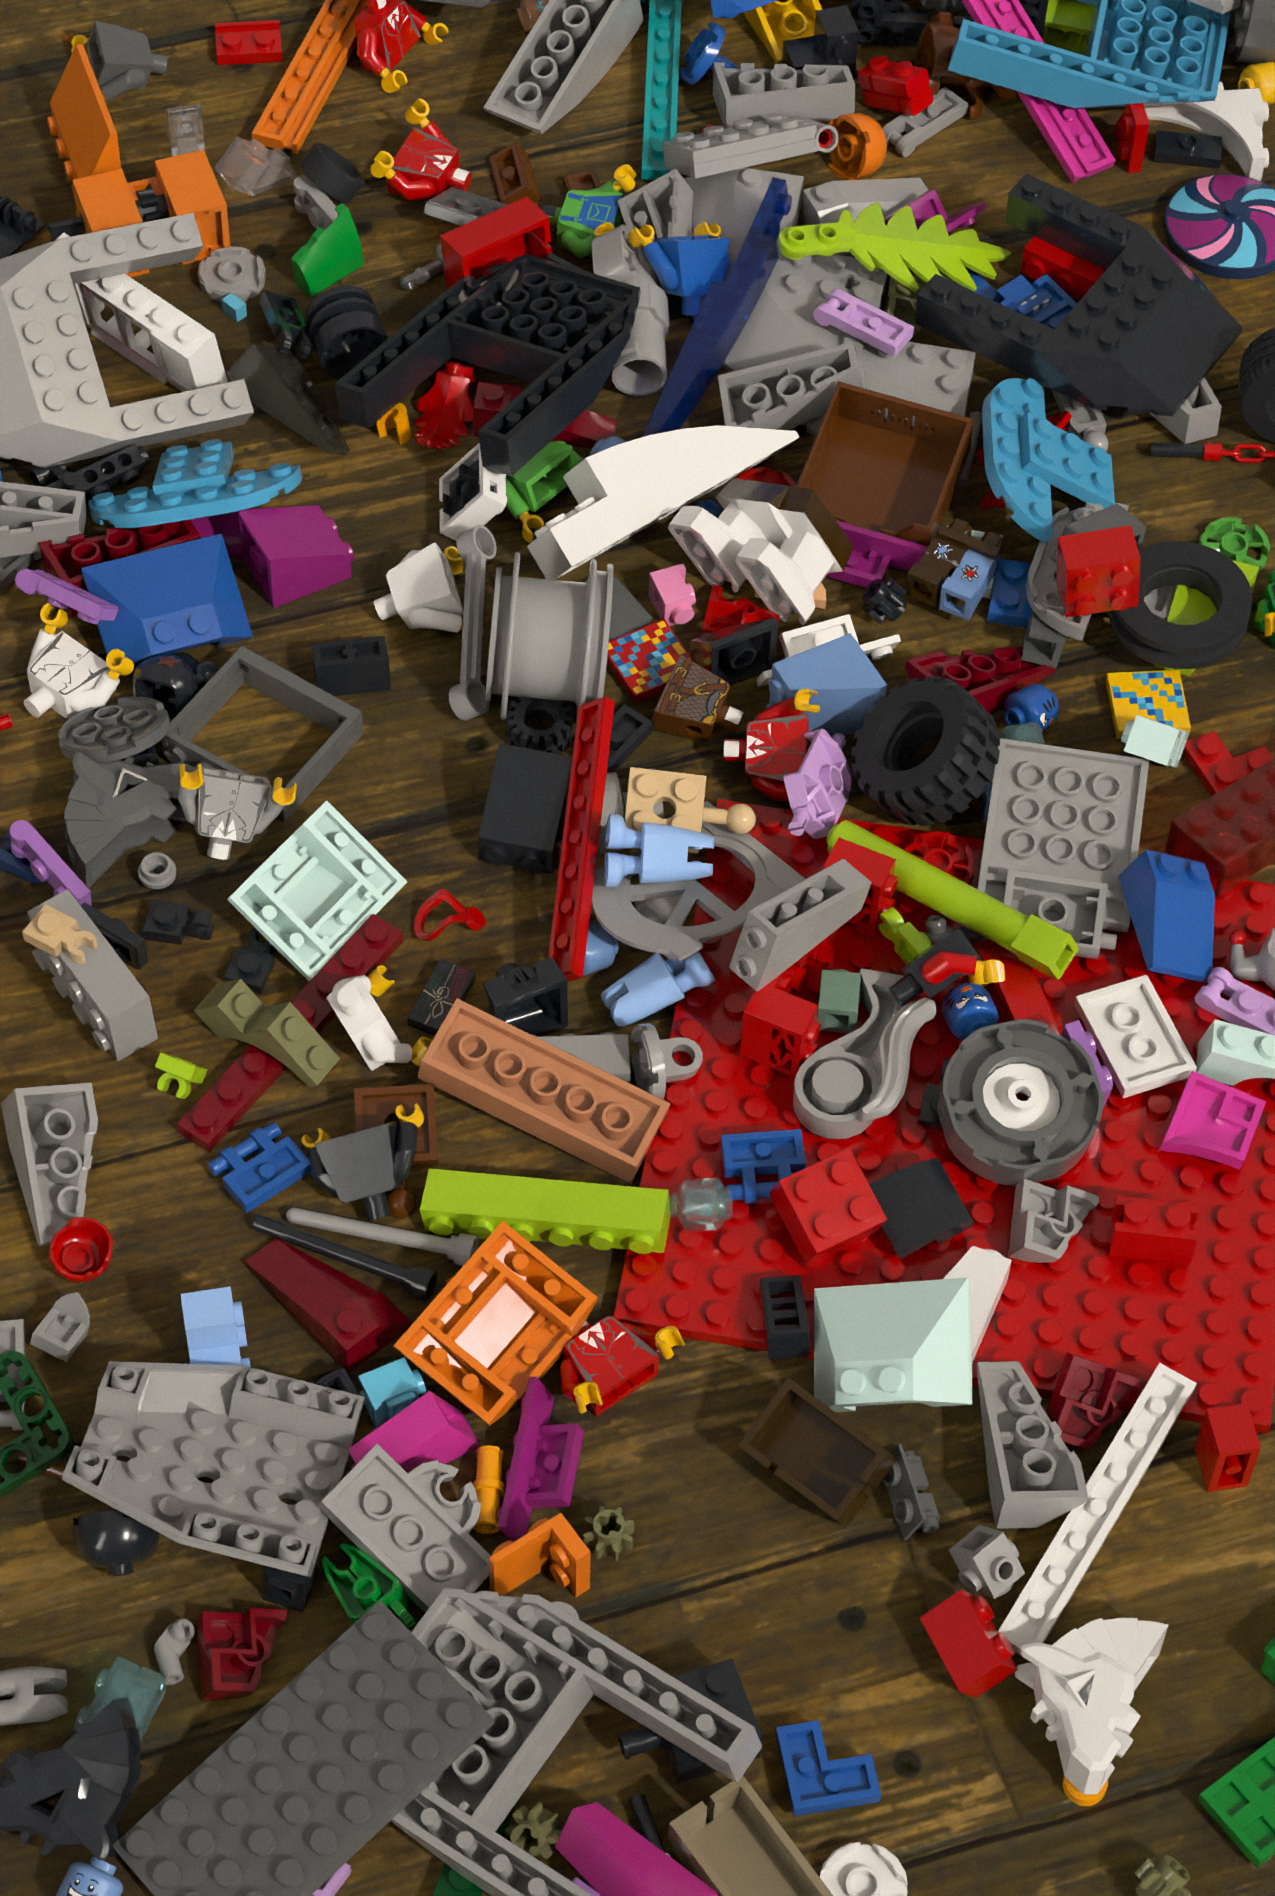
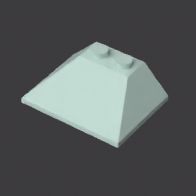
[227,801,407,981]
[814,1278,972,1412]

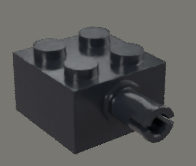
[617,1658,763,1784]

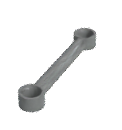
[449,525,497,721]

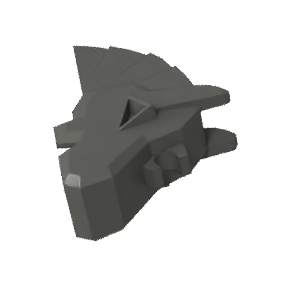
[64,752,196,889]

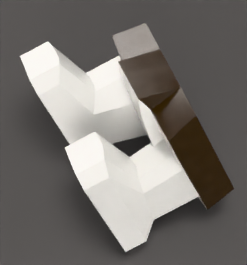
[668,478,854,625]

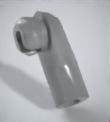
[154,1618,195,1685]

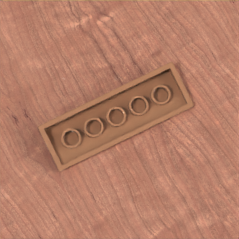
[418,998,670,1184]

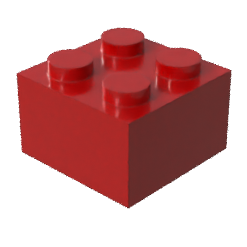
[1057,525,1141,618]
[769,1148,887,1265]

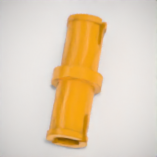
[472,1445,505,1534]

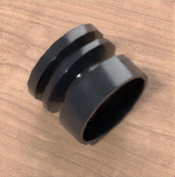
[304,285,388,379]

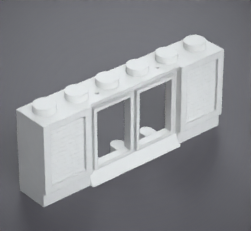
[56,233,228,392]

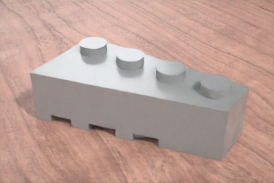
[713,62,855,128]

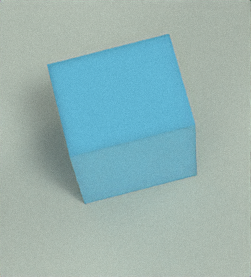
[221,293,247,322]

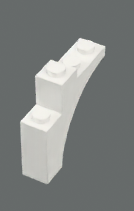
[1144,81,1269,181]

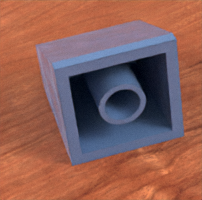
[767,633,887,735]

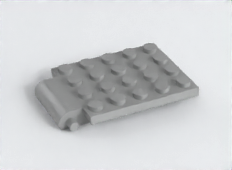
[977,738,1149,959]

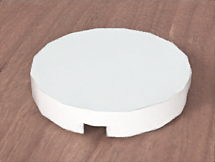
[820,1842,908,1896]

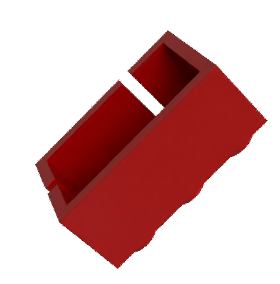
[440,197,552,290]

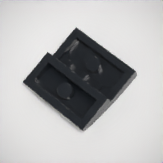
[869,1157,975,1259]

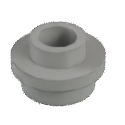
[138,852,177,889]

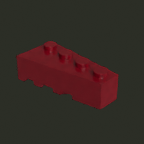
[38,519,201,618]

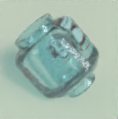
[670,1178,733,1231]

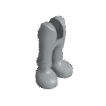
[0,1666,68,1726]

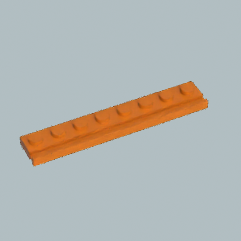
[252,0,367,154]

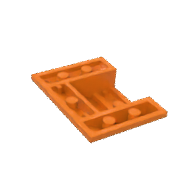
[394,1221,598,1426]

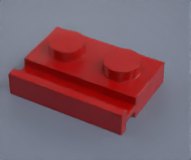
[215,20,282,65]

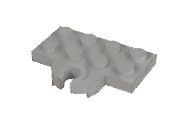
[317,1444,491,1613]

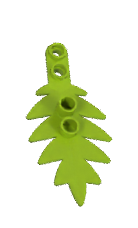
[778,202,1011,292]

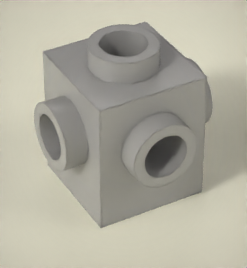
[949,1525,1025,1599]

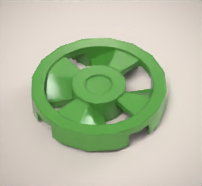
[1198,517,1270,574]

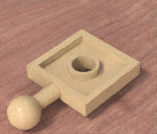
[624,767,756,853]

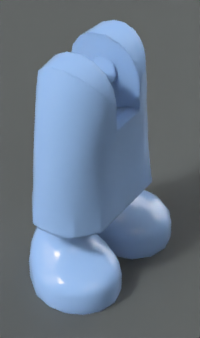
[604,814,714,888]
[601,925,716,1027]

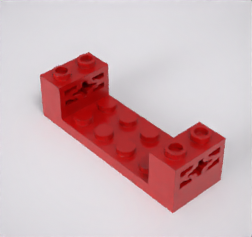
[740,837,899,1077]

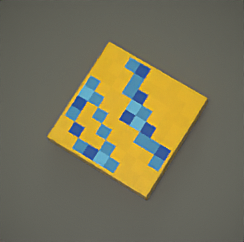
[1106,670,1191,739]

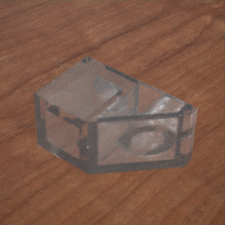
[164,104,205,157]
[214,136,297,196]

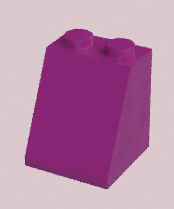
[238,505,354,608]

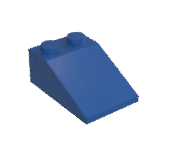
[1118,850,1215,983]

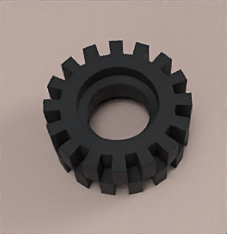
[506,697,573,754]

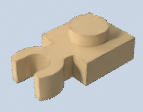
[22,904,98,964]

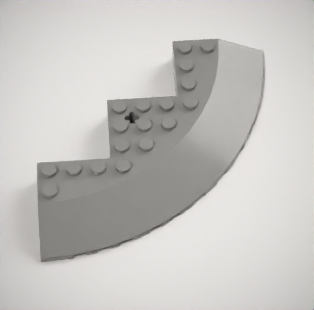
[684,168,976,437]

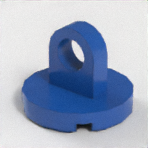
[679,22,739,85]

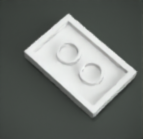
[1074,975,1197,1098]

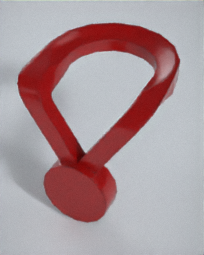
[414,889,486,942]

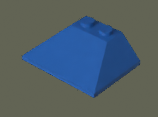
[81,534,253,668]

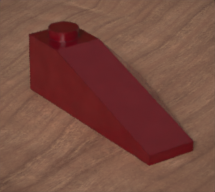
[473,381,617,448]

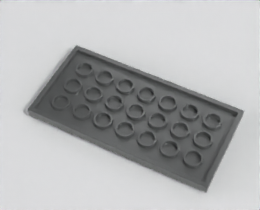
[112,1600,495,1896]

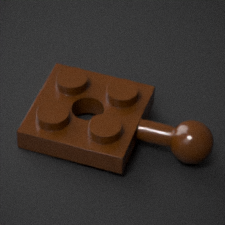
[354,1084,438,1219]

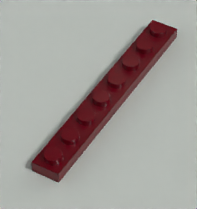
[177,914,404,1152]

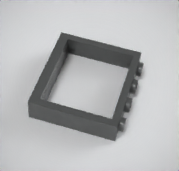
[162,646,363,823]

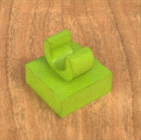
[155,1053,208,1099]

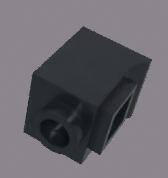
[262,1559,318,1612]

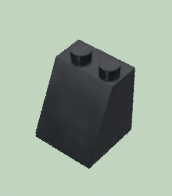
[478,743,572,874]

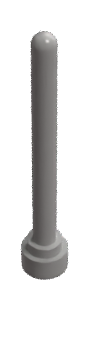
[286,1208,478,1266]

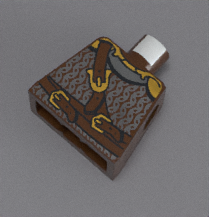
[652,655,744,742]

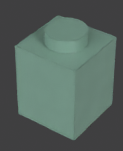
[817,969,861,1033]

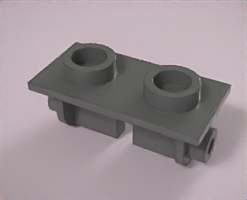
[882,1444,941,1540]

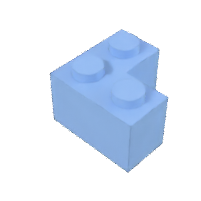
[181,1286,250,1367]

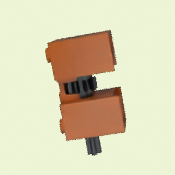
[48,150,230,277]

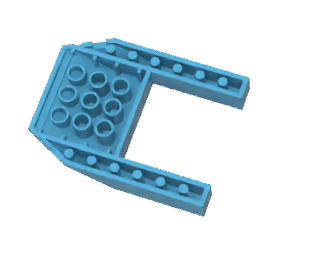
[948,0,1230,108]

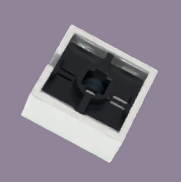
[439,443,507,541]

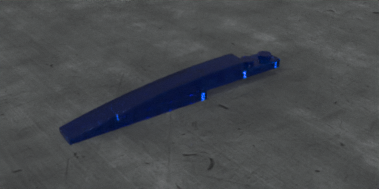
[642,177,792,437]

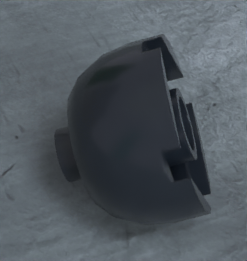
[72,1509,160,1576]

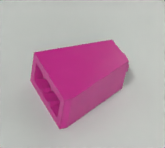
[348,1391,481,1473]

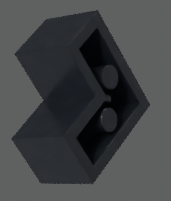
[781,5,859,80]

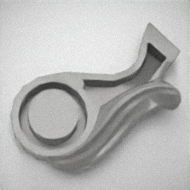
[793,968,937,1139]

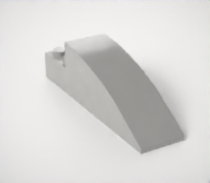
[483,0,644,135]

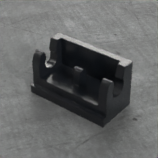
[311,636,391,696]

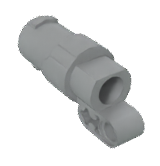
[592,224,669,396]

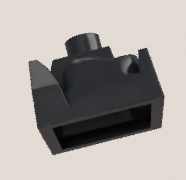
[483,957,568,1037]

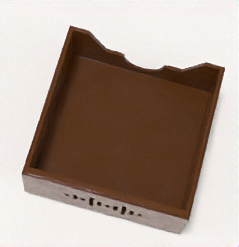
[796,381,974,547]

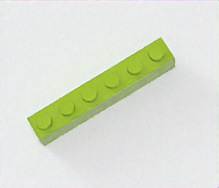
[420,1168,672,1254]

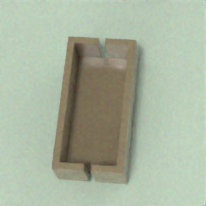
[667,1776,833,1896]

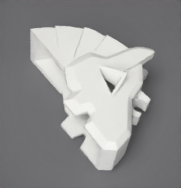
[1015,1618,1168,1794]

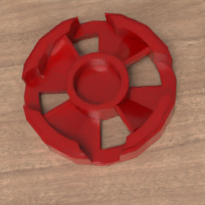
[903,831,976,885]

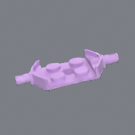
[783,729,853,839]

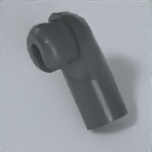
[925,914,983,944]

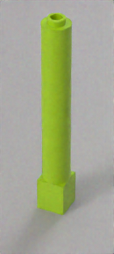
[826,820,1079,981]

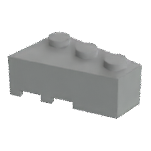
[618,169,693,289]

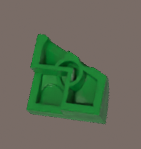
[291,203,364,297]

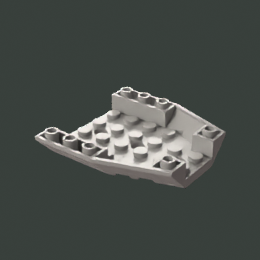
[62,1361,365,1577]

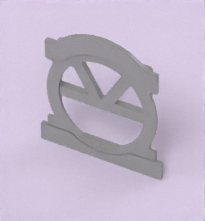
[592,801,806,961]

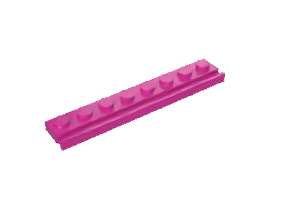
[962,0,1116,184]

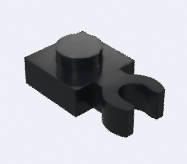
[224,927,277,994]

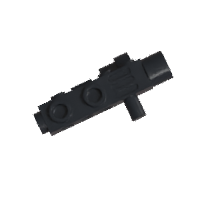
[28,444,150,500]

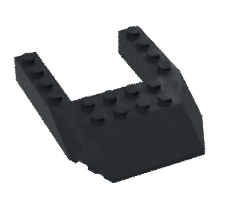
[915,173,1243,417]
[335,254,641,476]

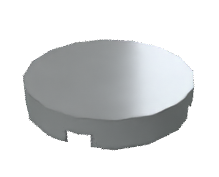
[197,246,266,303]

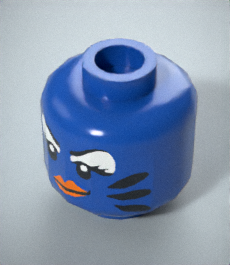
[1003,683,1059,737]
[941,983,999,1040]

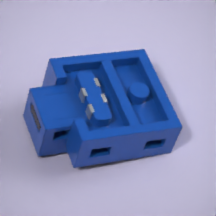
[993,274,1077,330]

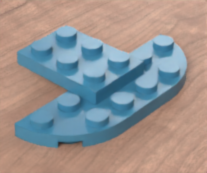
[982,378,1115,543]
[88,439,302,528]

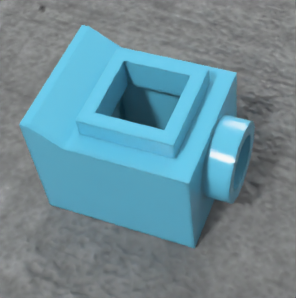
[358,1357,426,1429]

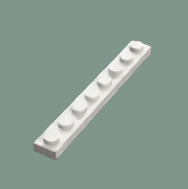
[998,1363,1197,1654]

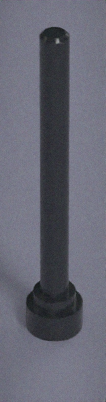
[252,1215,438,1302]

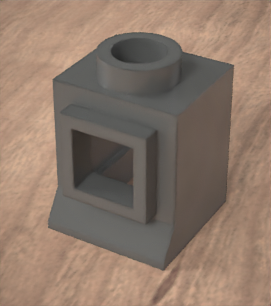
[1021,609,1066,668]

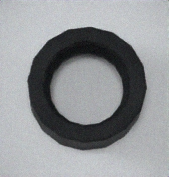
[299,142,365,203]

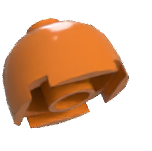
[824,113,887,180]

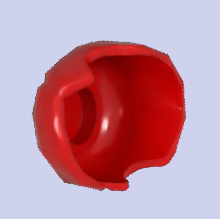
[49,1217,113,1283]

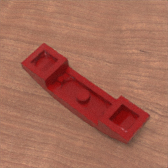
[971,940,1059,1034]

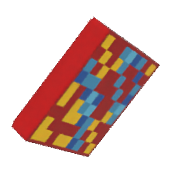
[607,619,695,704]

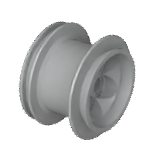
[485,552,614,724]

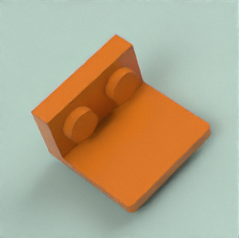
[489,1513,591,1597]

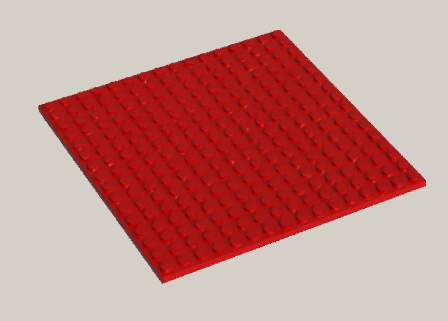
[614,799,1275,1434]

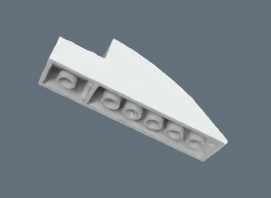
[527,425,799,580]

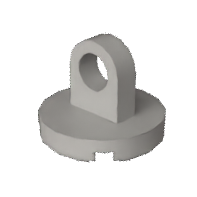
[630,1023,703,1100]

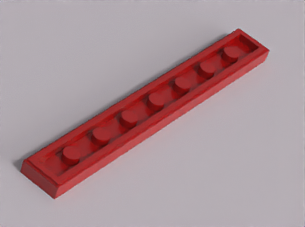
[548,696,615,982]

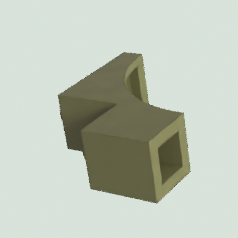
[194,978,340,1087]

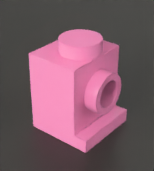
[649,564,696,626]

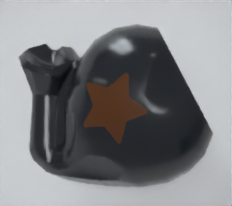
[132,652,219,719]

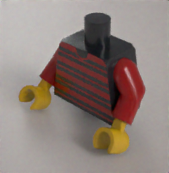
[889,929,1005,1007]

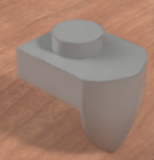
[30,1292,90,1362]

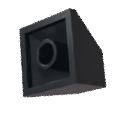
[690,618,778,686]

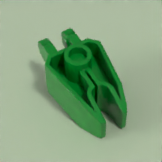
[322,1543,417,1632]

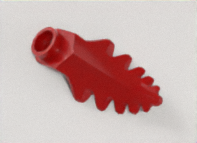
[414,362,476,449]

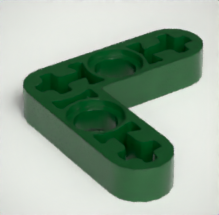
[0,1351,74,1498]

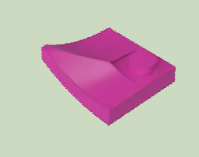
[1160,1071,1266,1170]

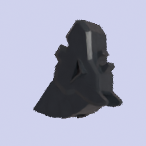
[0,1697,142,1860]

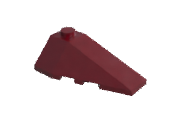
[905,647,1056,715]
[244,1238,412,1374]

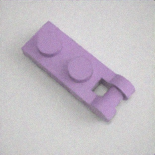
[813,289,914,357]
[1195,967,1275,1035]

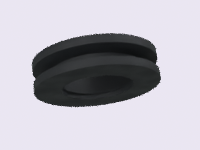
[1109,541,1252,669]

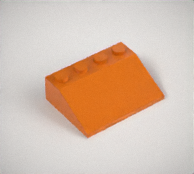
[47,43,121,199]

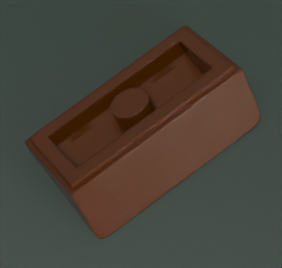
[489,142,541,205]

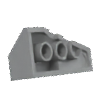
[800,178,929,257]
[1,1083,98,1246]

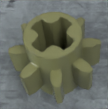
[583,1506,634,1561]
[505,1802,562,1859]
[1134,1855,1192,1896]

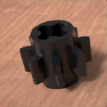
[862,577,907,624]

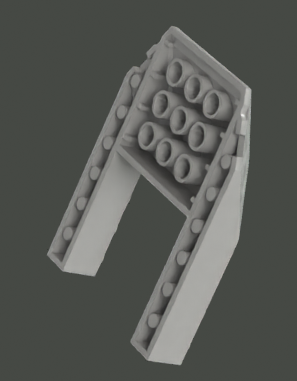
[0,213,254,468]
[391,1588,763,1896]

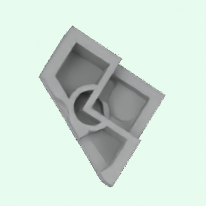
[1008,1179,1099,1263]

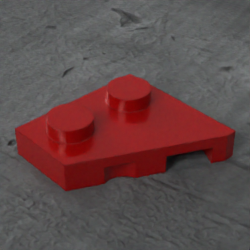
[1114,103,1150,174]

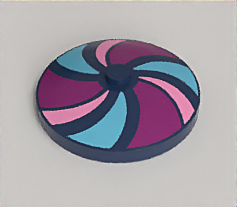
[1163,174,1275,279]

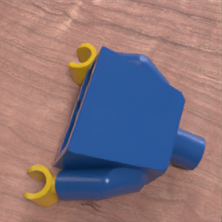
[628,221,731,315]

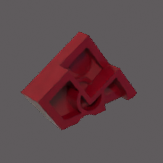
[1045,1352,1148,1450]
[197,1608,287,1701]

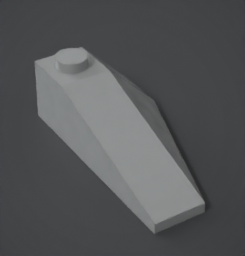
[977,1361,1088,1529]

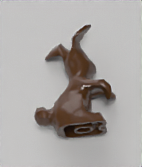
[914,11,1019,120]

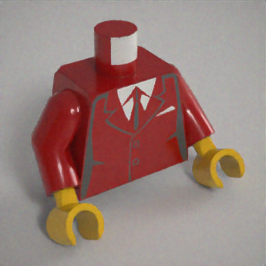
[354,0,449,93]
[371,99,472,201]
[724,689,820,802]
[560,1316,685,1417]

